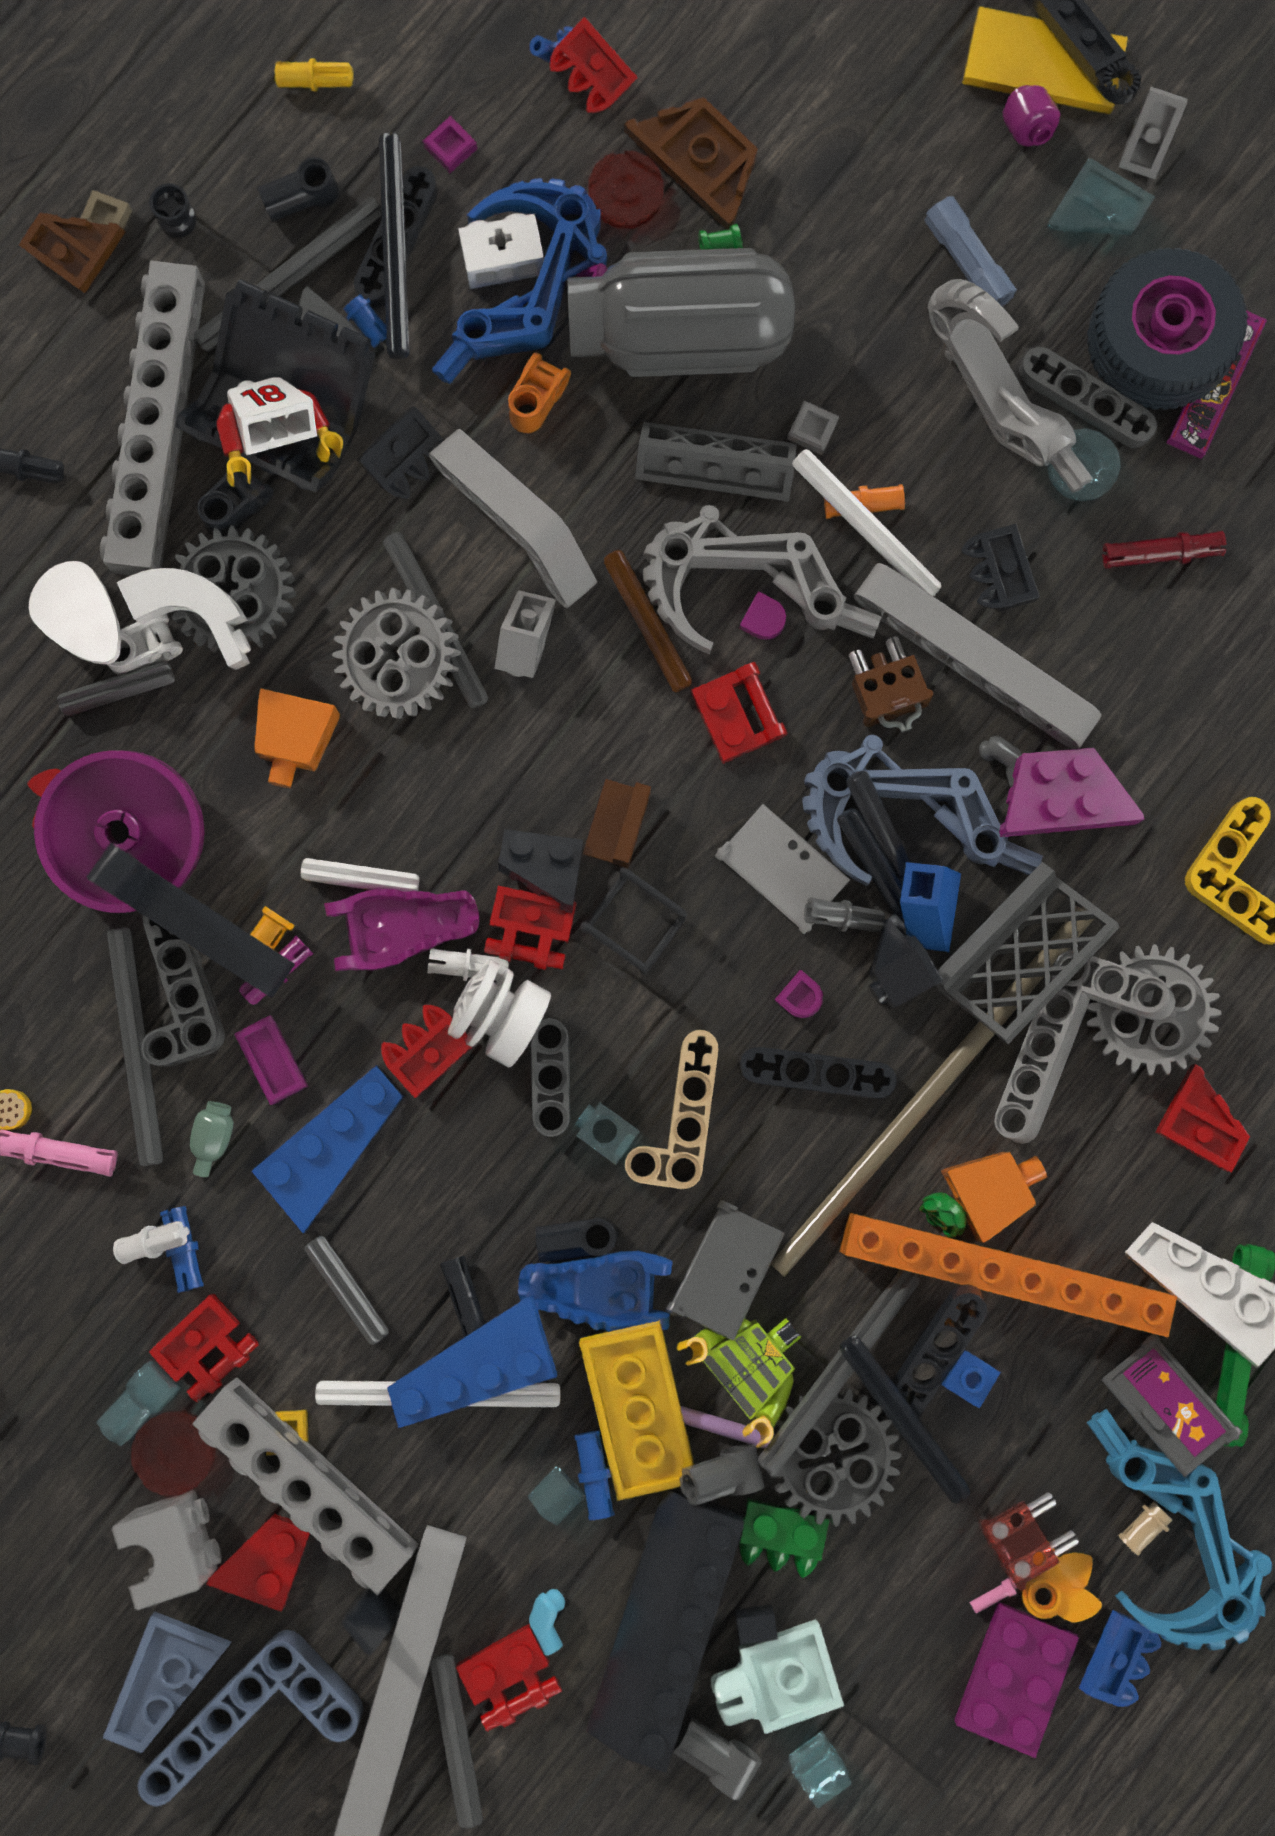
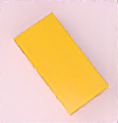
[962,6,1128,114]
[579,1320,695,1501]

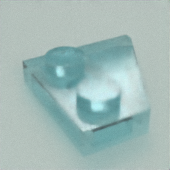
[1047,158,1155,235]

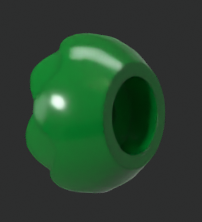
[919,1192,967,1237]

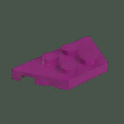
[999,748,1144,837]

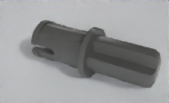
[804,897,885,932]

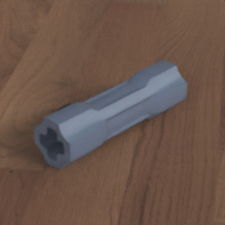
[924,196,1017,306]

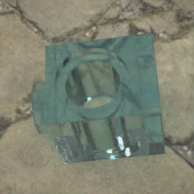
[575,1103,640,1164]
[789,1731,852,1809]

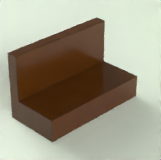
[583,779,651,868]

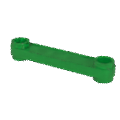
[1216,1244,1275,1447]

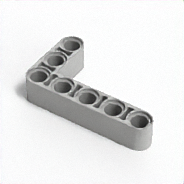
[429,429,597,609]
[994,950,1176,1144]

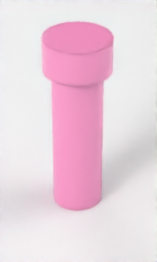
[970,1578,1017,1614]

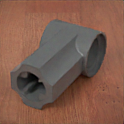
[679,1444,764,1505]
[673,1717,763,1800]

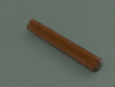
[604,550,692,692]

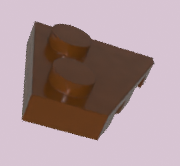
[19,213,126,293]

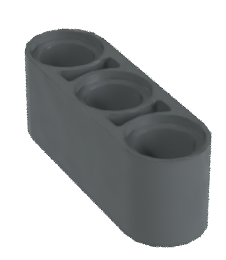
[531,1018,571,1137]

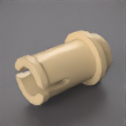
[1118,1502,1173,1556]

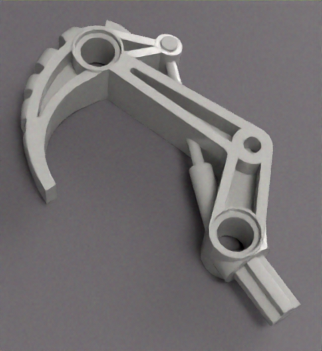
[928,279,1093,493]
[643,505,882,655]

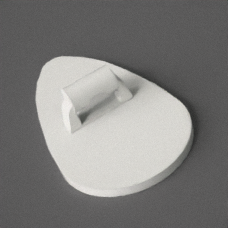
[29,561,121,665]

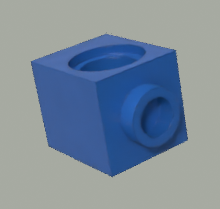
[942,1350,1001,1409]

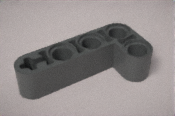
[141,915,225,1067]

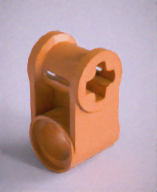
[508,352,571,433]

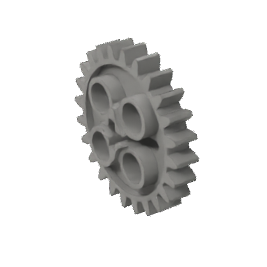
[332,588,461,719]
[1086,944,1221,1076]

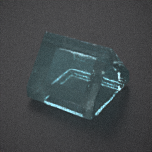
[528,1465,586,1526]

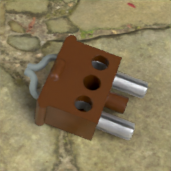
[849,637,933,732]

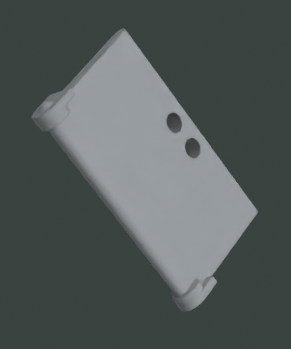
[715,804,850,934]

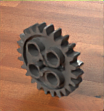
[171,526,296,654]
[768,1388,901,1526]

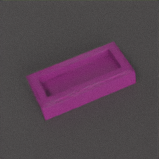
[234,1015,309,1105]

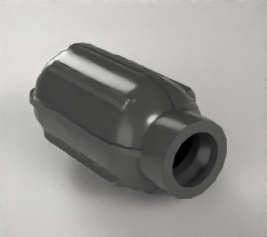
[567,248,795,377]

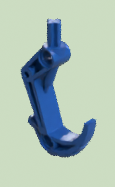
[432,178,607,384]

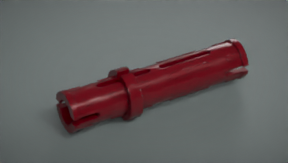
[1102,531,1226,569]

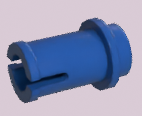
[343,294,387,348]

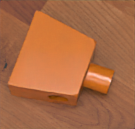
[255,688,340,788]
[941,1152,1047,1243]

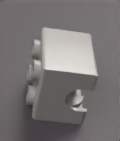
[112,1490,221,1610]

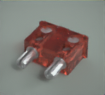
[978,1492,1079,1590]

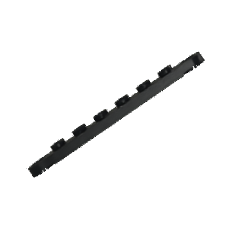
[1028,0,1141,104]

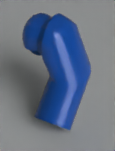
[530,27,573,63]

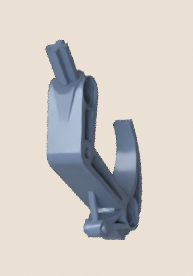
[802,735,1043,886]

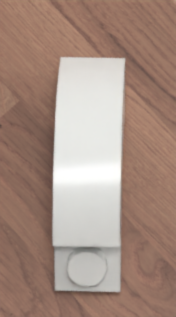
[117,568,251,670]

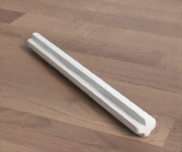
[315,1381,560,1407]

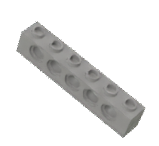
[192,1377,418,1595]

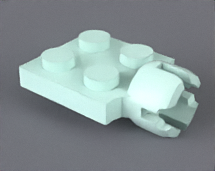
[711,1619,844,1734]

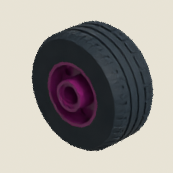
[1087,248,1248,410]

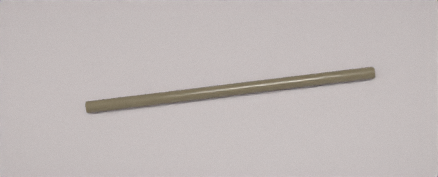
[770,907,1094,1277]

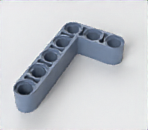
[138,1630,363,1806]

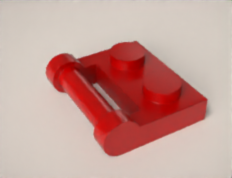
[691,662,788,764]

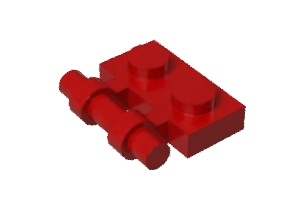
[484,886,577,970]
[149,1293,259,1402]
[455,1624,562,1732]

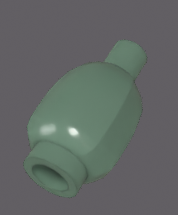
[190,1101,234,1177]

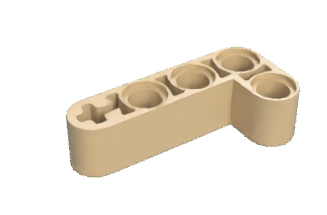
[625,1030,718,1189]

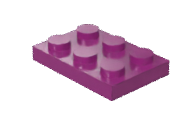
[954,1601,1079,1758]

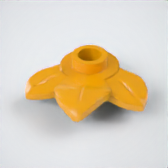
[1022,1541,1102,1622]

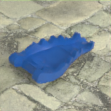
[518,1251,672,1332]

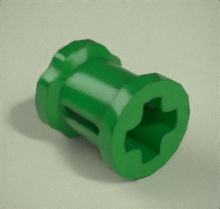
[698,224,743,250]

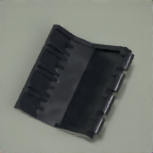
[176,279,375,492]

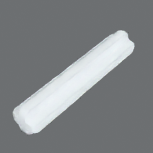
[301,858,419,892]

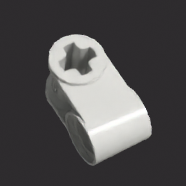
[108,614,183,675]

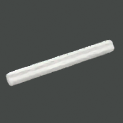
[792,449,942,596]

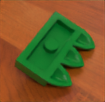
[739,1498,830,1578]

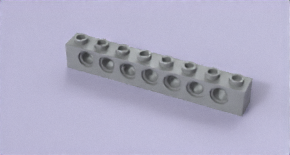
[100,261,205,576]

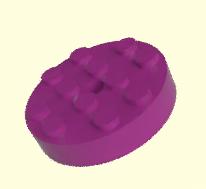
[34,750,204,913]

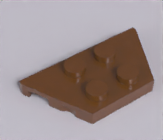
[624,97,758,230]

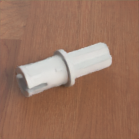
[427,948,509,981]
[113,1221,190,1264]

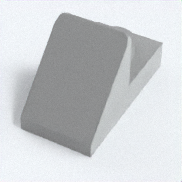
[1119,87,1187,179]

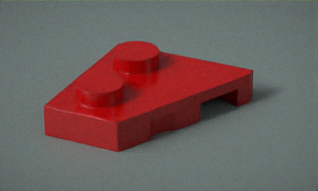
[206,1514,311,1612]

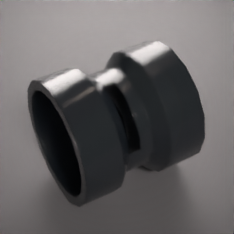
[149,183,197,238]

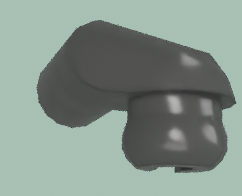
[979,736,1022,787]

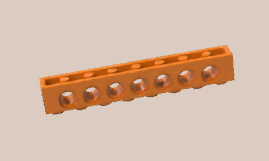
[839,1212,1177,1337]

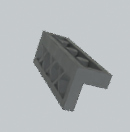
[635,422,797,501]

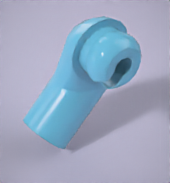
[529,1589,565,1656]

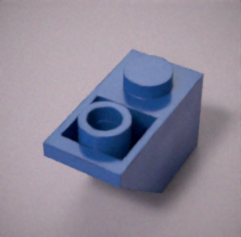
[900,862,961,952]

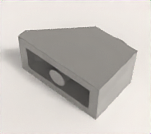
[495,590,556,678]

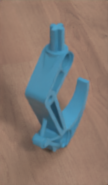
[1087,1409,1272,1650]

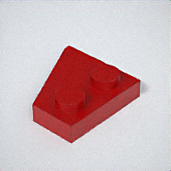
[1155,1064,1250,1173]

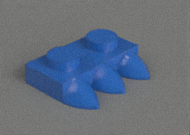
[1079,1610,1162,1707]

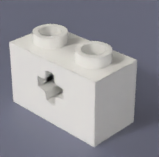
[458,213,544,289]

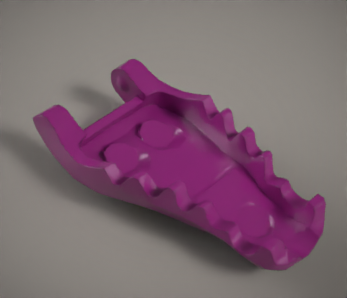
[324,889,479,971]

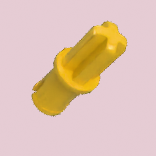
[275,58,353,91]

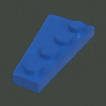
[252,1065,404,1233]
[387,1295,558,1428]

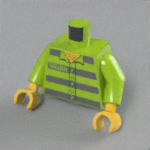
[677,1318,801,1448]

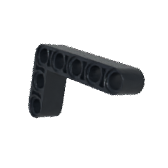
[86,842,295,998]

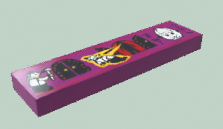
[1166,311,1267,459]

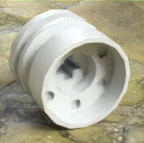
[448,959,551,1068]

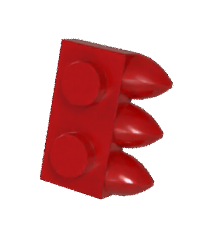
[550,17,638,113]
[381,1005,476,1098]

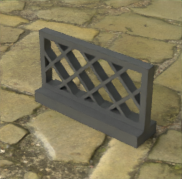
[936,862,1119,1044]

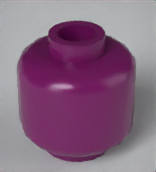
[1003,85,1060,147]

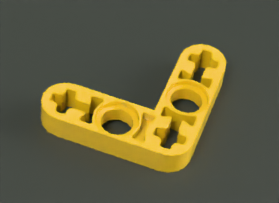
[1185,797,1275,944]

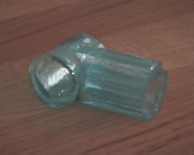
[96,1359,182,1446]

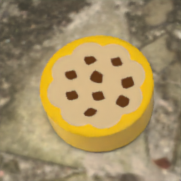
[0,1089,32,1130]

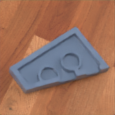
[103,1612,231,1753]

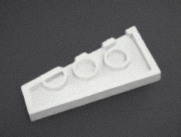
[1125,1222,1275,1368]

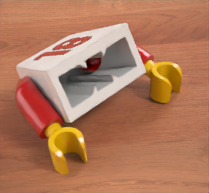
[217,377,343,487]

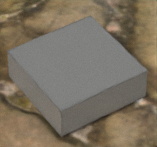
[787,401,840,455]

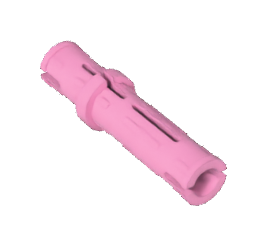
[0,1129,118,1177]

